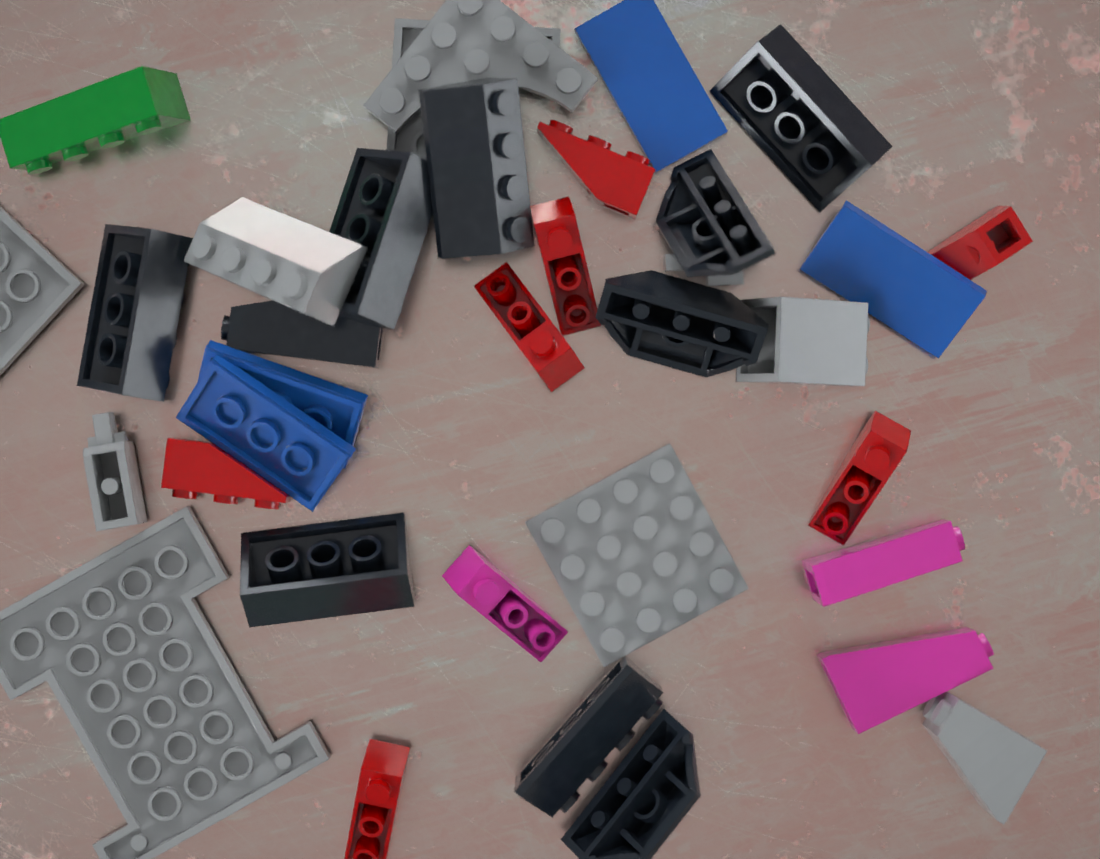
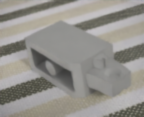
[83,412,147,531]

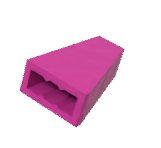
[802,519,965,607]
[817,627,994,734]

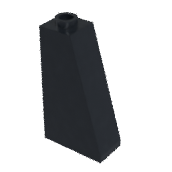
[221,300,384,369]

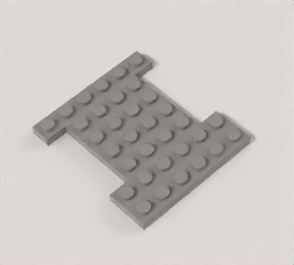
[0,506,331,859]

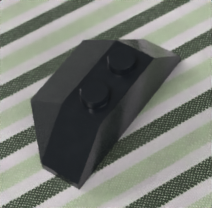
[656,149,776,277]
[595,270,769,377]
[560,709,701,859]

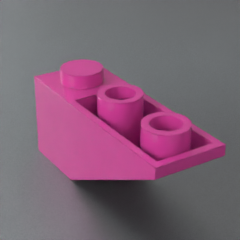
[442,545,568,662]

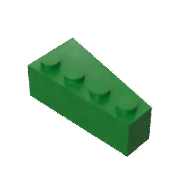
[0,66,191,175]

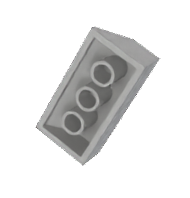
[184,197,367,326]

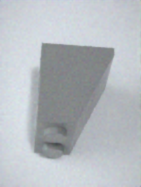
[736,297,870,386]
[923,691,1047,824]

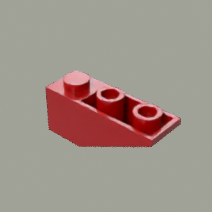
[537,120,655,219]
[530,196,601,336]
[928,206,1033,280]
[474,262,584,392]
[808,410,911,545]
[161,438,291,510]
[344,739,410,859]

